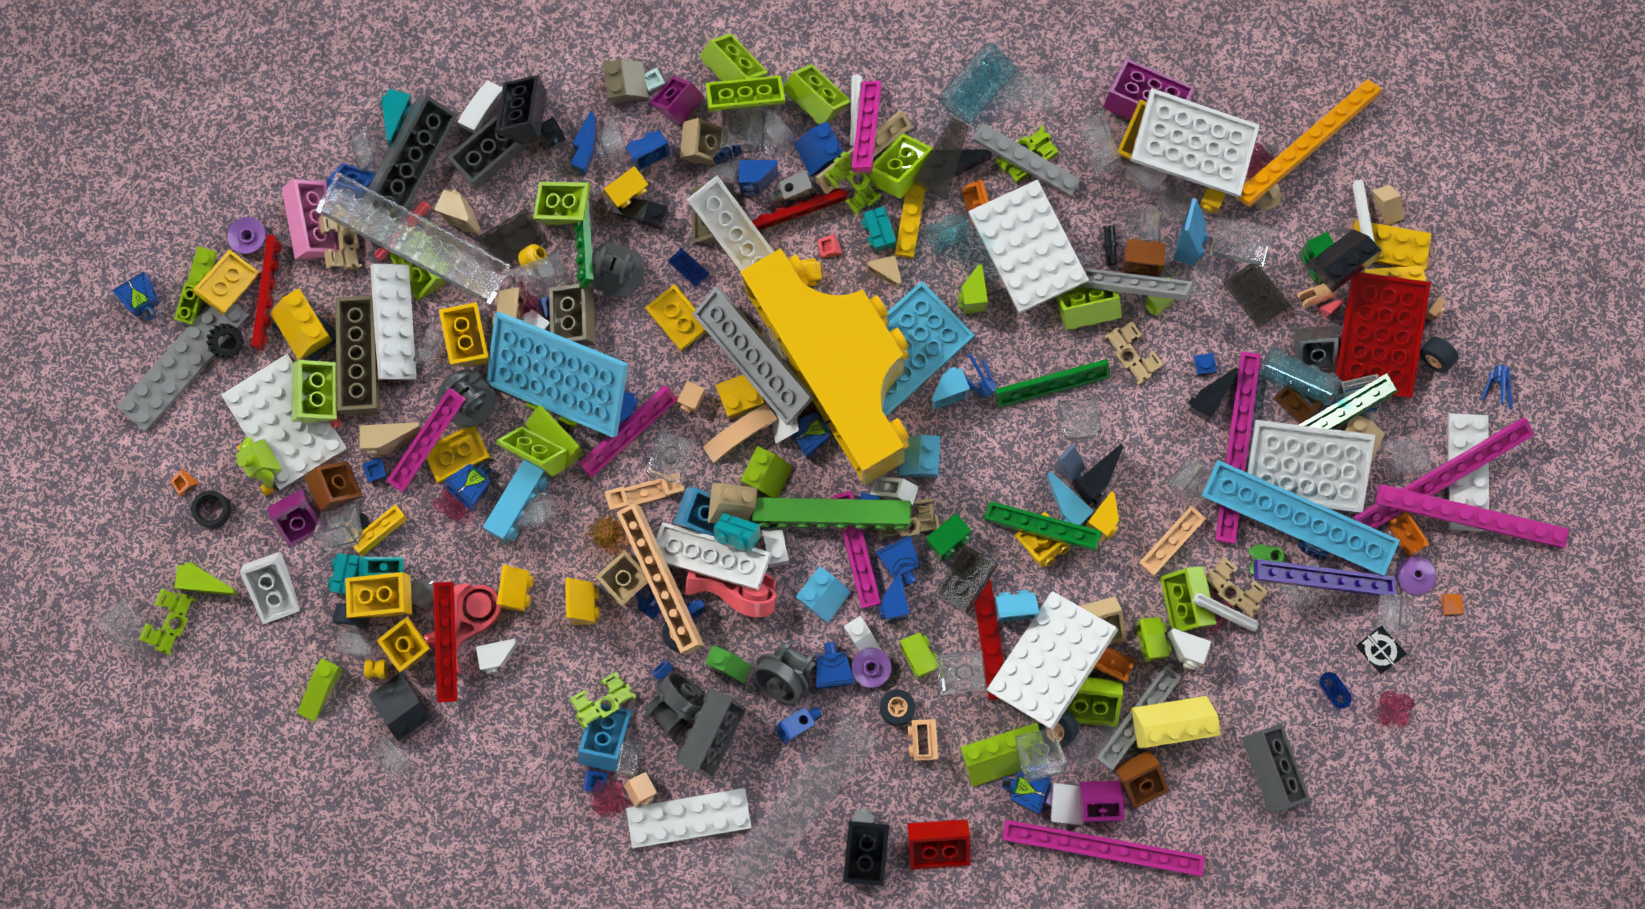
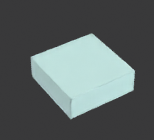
[645,68,665,93]

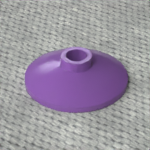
[227,217,266,254]
[1396,556,1436,595]
[852,648,891,688]

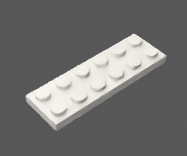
[686,176,774,272]
[370,264,417,380]
[1448,413,1489,531]
[656,522,772,591]
[626,788,751,848]

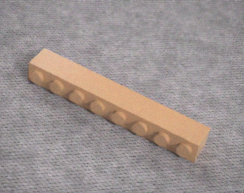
[617,503,705,655]

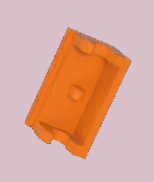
[961,180,989,226]
[1387,512,1429,557]
[1094,647,1135,682]

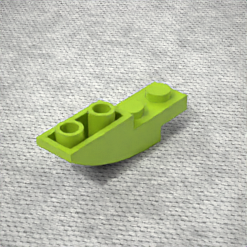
[174,246,218,325]

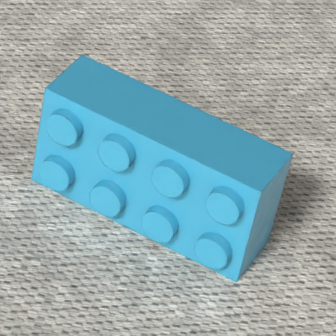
[483,460,549,545]

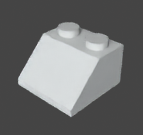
[1166,628,1211,670]

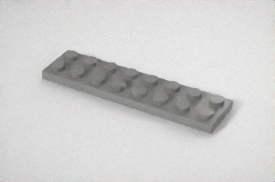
[692,287,814,425]
[116,303,250,432]

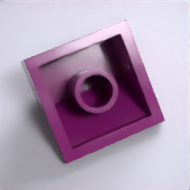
[649,76,705,125]
[267,489,324,547]

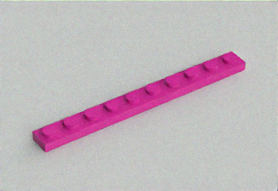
[1215,351,1261,544]
[1353,417,1534,529]
[1375,484,1569,549]
[1002,820,1205,876]

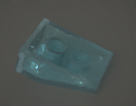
[924,213,971,253]

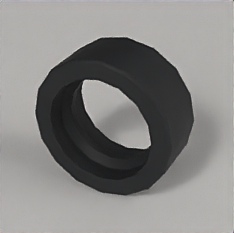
[191,490,231,529]

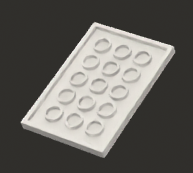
[1130,88,1260,197]
[968,180,1089,314]
[221,354,348,491]
[1247,420,1375,513]
[987,591,1118,730]

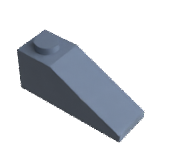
[1054,444,1086,484]

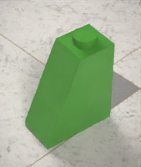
[705,645,752,684]

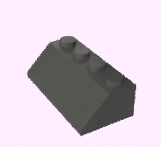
[1242,724,1310,814]

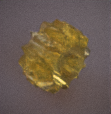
[589,515,622,548]

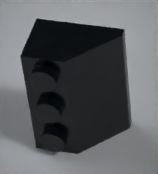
[1308,229,1381,292]

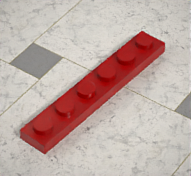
[751,188,847,231]
[251,235,281,351]
[971,580,1004,700]
[433,581,458,703]

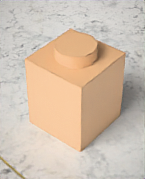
[677,381,706,413]
[624,772,657,807]

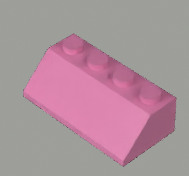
[282,179,339,260]

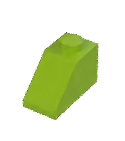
[1144,277,1176,317]

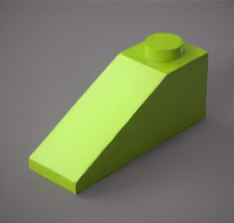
[174,562,238,596]
[297,658,343,722]

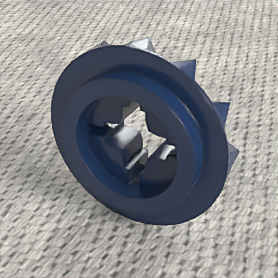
[713,145,742,165]
[1297,540,1328,560]

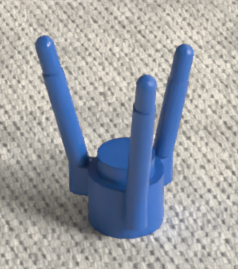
[965,354,997,398]
[1481,365,1513,410]

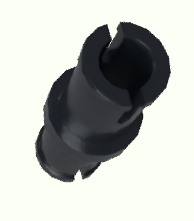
[1103,225,1118,265]

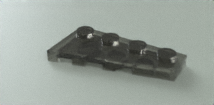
[914,117,969,200]

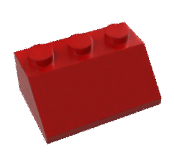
[907,819,971,870]

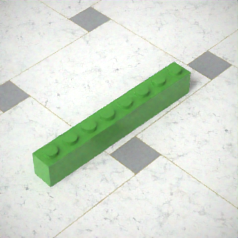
[752,497,912,530]

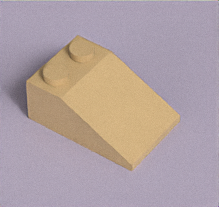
[359,422,422,459]

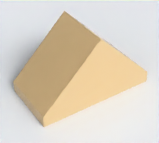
[1371,184,1404,225]
[867,256,901,289]

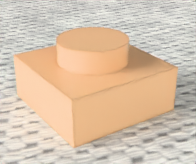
[1426,297,1446,321]

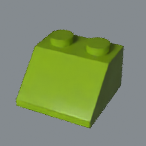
[957,264,988,314]
[740,446,793,498]
[1135,617,1172,663]
[899,632,940,680]

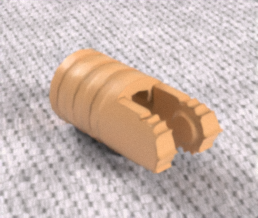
[1297,283,1336,308]

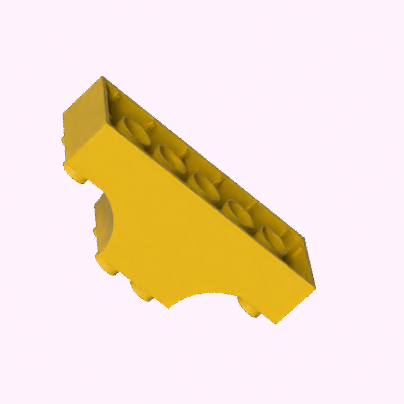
[740,248,910,486]

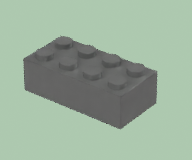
[447,114,531,191]

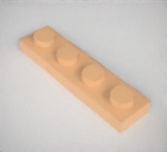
[1139,505,1206,576]

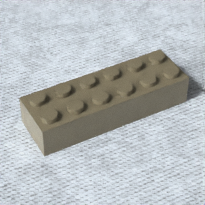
[335,295,381,415]

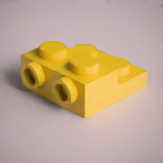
[1015,512,1070,568]

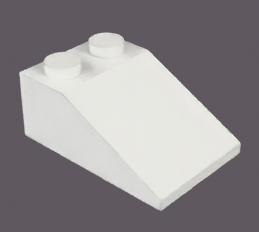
[240,552,300,624]

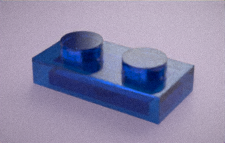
[668,248,709,288]

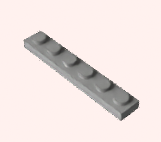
[972,123,1080,197]
[1079,268,1194,301]
[1095,665,1182,771]

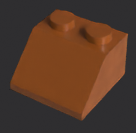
[1121,238,1166,277]
[305,461,362,512]
[1114,750,1169,809]

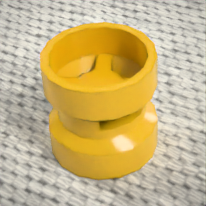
[364,659,387,679]

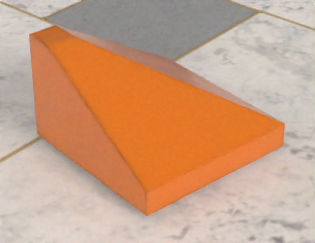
[170,469,199,496]
[1441,594,1464,615]

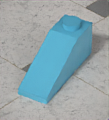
[1047,471,1094,525]

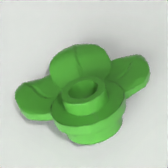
[1248,544,1285,575]

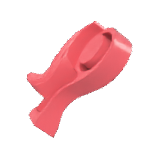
[685,571,777,617]
[424,583,502,674]

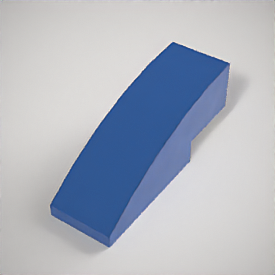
[571,111,597,175]

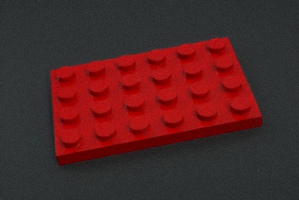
[1333,272,1431,398]

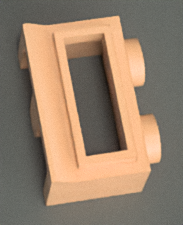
[908,719,938,762]

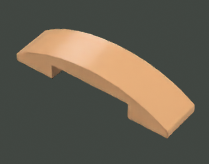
[703,403,778,463]
[604,472,685,511]

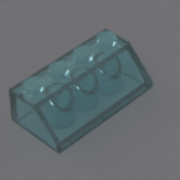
[936,42,1018,124]
[1258,348,1342,406]

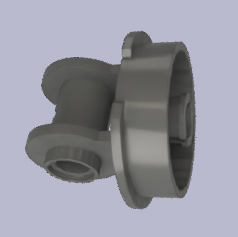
[591,242,644,298]
[437,370,496,427]
[753,638,816,704]
[643,672,705,738]

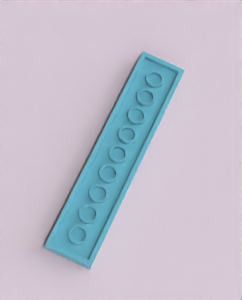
[1201,460,1400,576]

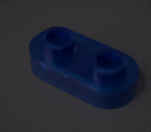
[1318,672,1352,709]

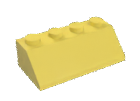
[1131,696,1221,748]

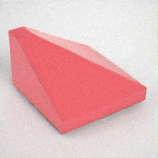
[818,234,843,258]
[1318,299,1344,318]

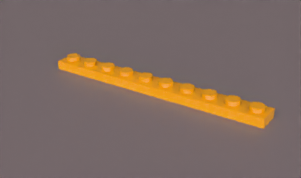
[1235,79,1382,207]

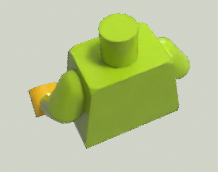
[236,437,283,496]

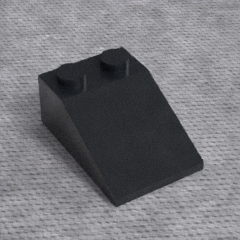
[1073,444,1124,506]
[368,672,435,743]
[843,821,889,886]

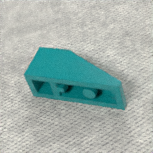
[381,88,412,148]

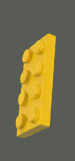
[1353,220,1431,271]

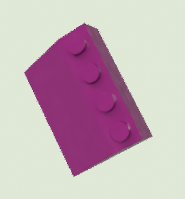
[1103,58,1195,120]

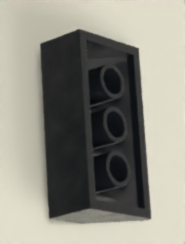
[495,75,547,144]

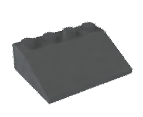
[676,688,747,780]

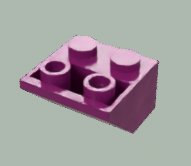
[1079,781,1124,823]

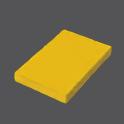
[192,249,260,315]
[645,284,707,352]
[426,426,491,484]

